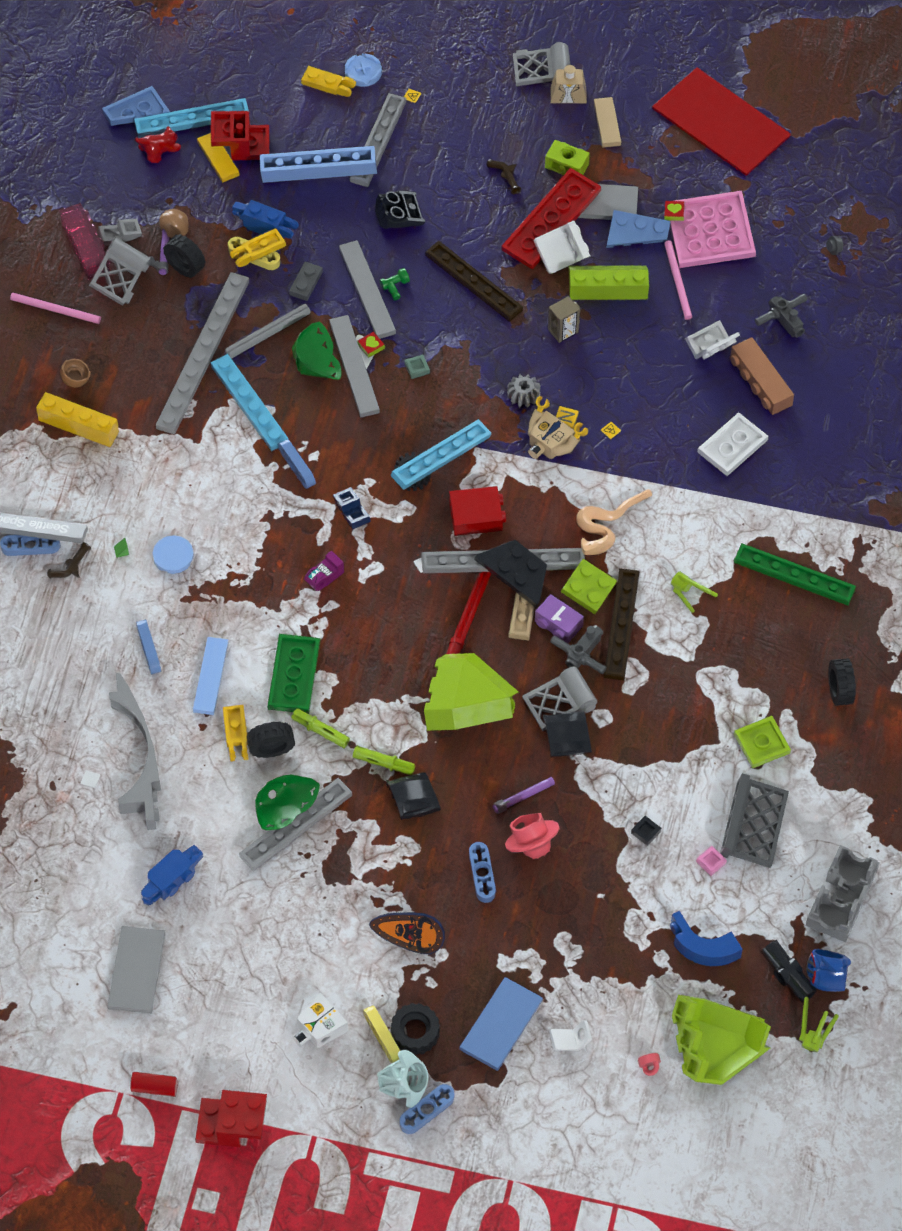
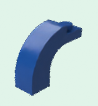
[670,911,743,966]

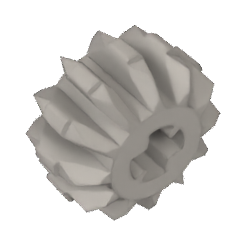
[507,374,541,408]

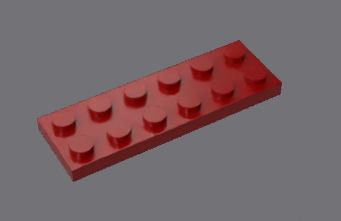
[501,168,601,270]

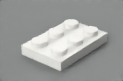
[698,412,768,476]

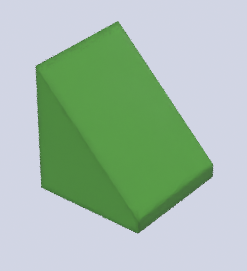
[114,538,129,558]

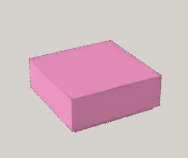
[696,846,727,876]

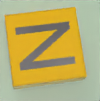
[556,406,579,429]

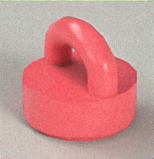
[638,1053,661,1076]

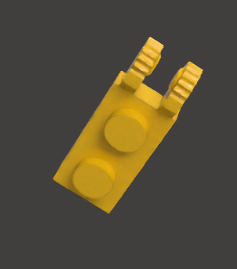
[301,66,356,97]
[230,228,286,267]
[223,705,248,762]

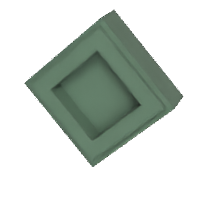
[405,355,430,379]

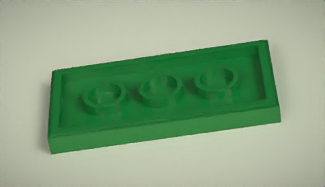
[267,634,320,714]

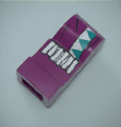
[304,551,344,591]

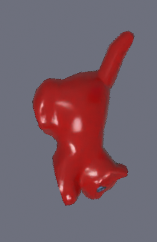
[135,126,181,163]

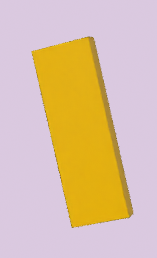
[197,133,239,183]

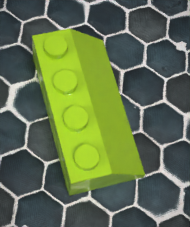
[569,265,649,300]

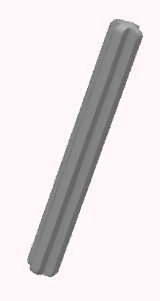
[225,304,310,358]

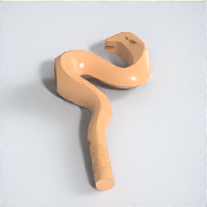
[576,489,652,555]

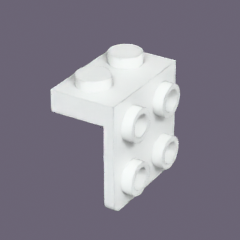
[534,221,590,274]
[685,320,740,359]

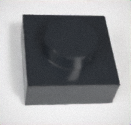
[631,816,662,846]

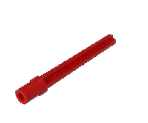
[446,572,491,654]

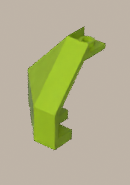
[424,653,518,731]
[672,995,771,1085]

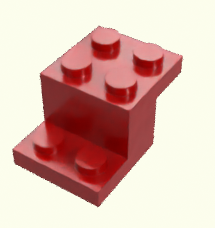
[211,111,270,160]
[195,1090,267,1147]

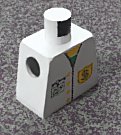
[293,993,348,1048]

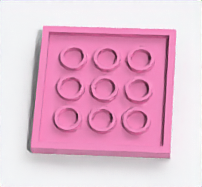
[670,191,756,268]

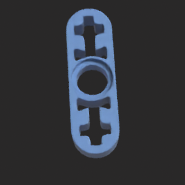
[278,439,316,489]
[0,535,61,556]
[136,619,161,675]
[469,842,496,903]
[400,1084,455,1134]

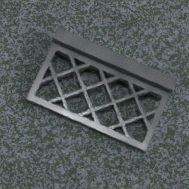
[720,773,789,868]

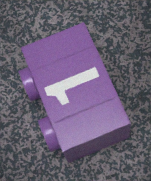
[535,594,584,643]

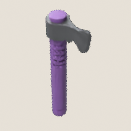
[148,229,169,275]
[493,777,555,814]

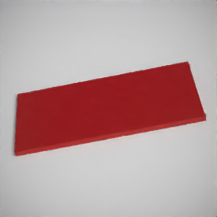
[652,67,791,176]

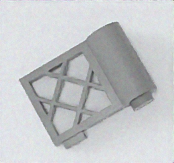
[513,42,570,86]
[89,237,149,306]
[522,666,597,731]

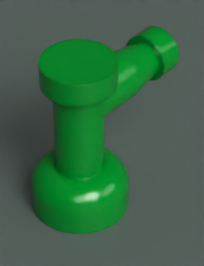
[379,268,410,300]

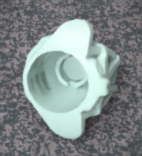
[377,1050,428,1108]

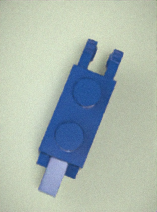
[232,200,299,239]
[141,845,203,906]

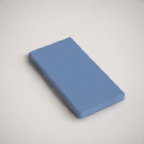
[460,977,543,1071]

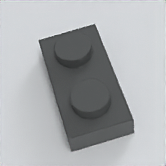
[289,261,323,301]

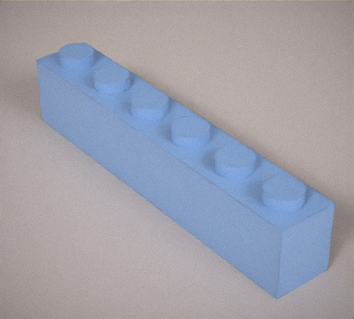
[260,146,377,183]

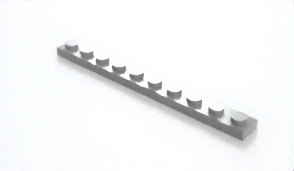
[156,272,249,435]

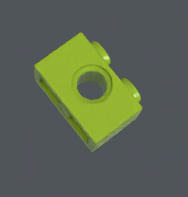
[545,140,590,175]

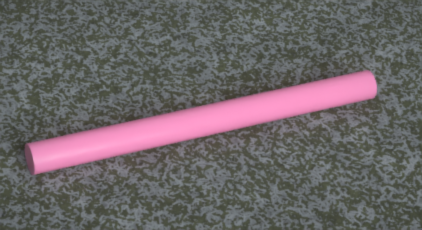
[664,241,692,320]
[10,293,101,324]

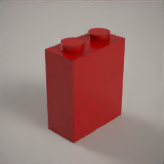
[449,486,506,536]

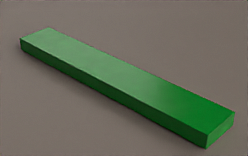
[734,543,856,606]

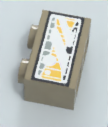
[548,296,580,343]

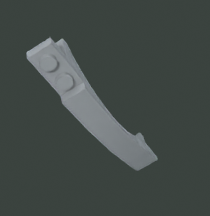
[109,673,161,830]

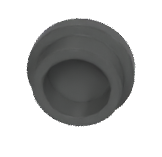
[826,236,843,255]

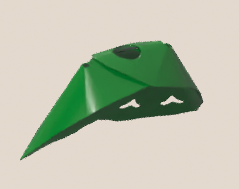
[292,321,342,380]
[255,774,320,830]

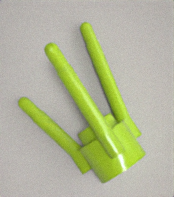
[671,571,718,613]
[799,997,839,1052]

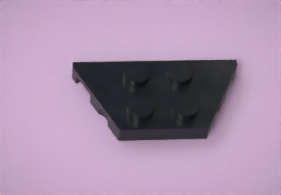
[474,540,547,607]

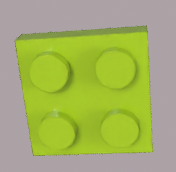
[561,559,617,614]
[734,716,791,769]

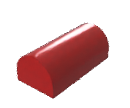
[130,1072,179,1097]

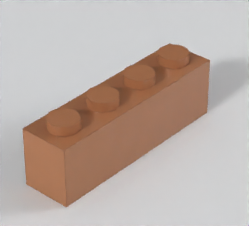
[730,337,794,415]

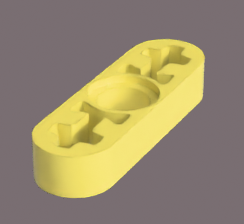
[228,237,280,270]
[363,1005,400,1063]

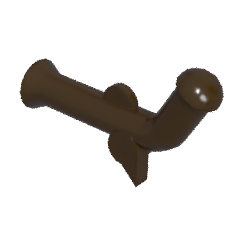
[486,159,522,195]
[47,542,91,579]

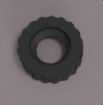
[163,234,206,278]
[828,658,856,706]
[246,721,295,758]
[391,1003,440,1055]

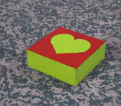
[664,201,684,221]
[357,331,385,358]

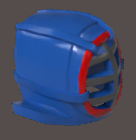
[806,949,851,992]

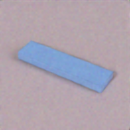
[193,637,228,715]

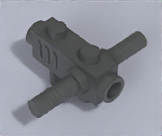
[755,294,807,338]
[550,625,607,674]

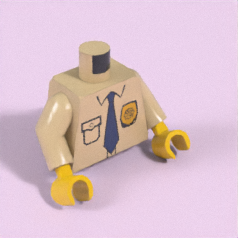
[528,396,588,459]

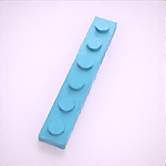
[134,98,250,138]
[211,354,288,451]
[391,419,491,490]

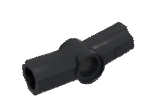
[760,940,817,1003]

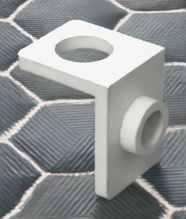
[549,1020,592,1051]

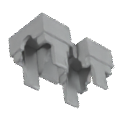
[805,845,880,942]

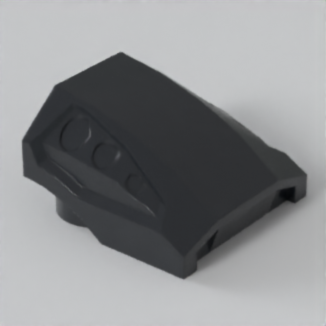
[375,191,425,229]
[543,711,592,758]
[386,772,441,820]

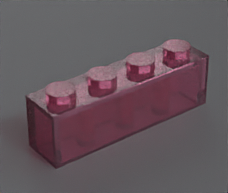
[59,203,112,279]

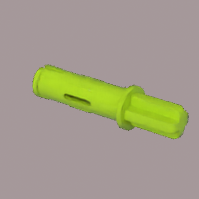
[291,709,350,749]
[352,745,415,775]

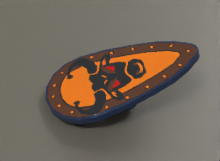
[369,912,445,954]

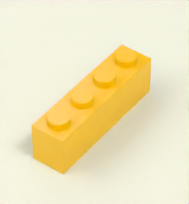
[36,392,119,447]

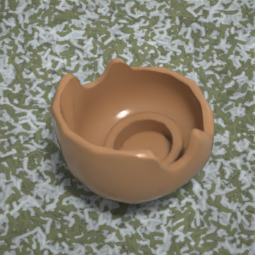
[159,208,188,238]
[60,359,91,388]

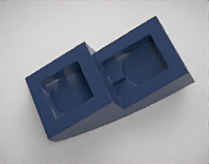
[333,487,371,529]

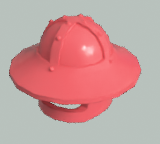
[505,813,560,859]

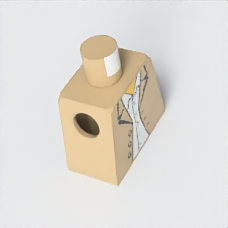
[551,65,587,103]

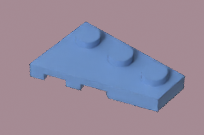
[102,86,170,126]
[606,210,671,248]

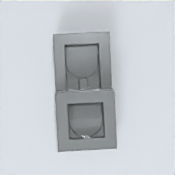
[97,219,142,246]

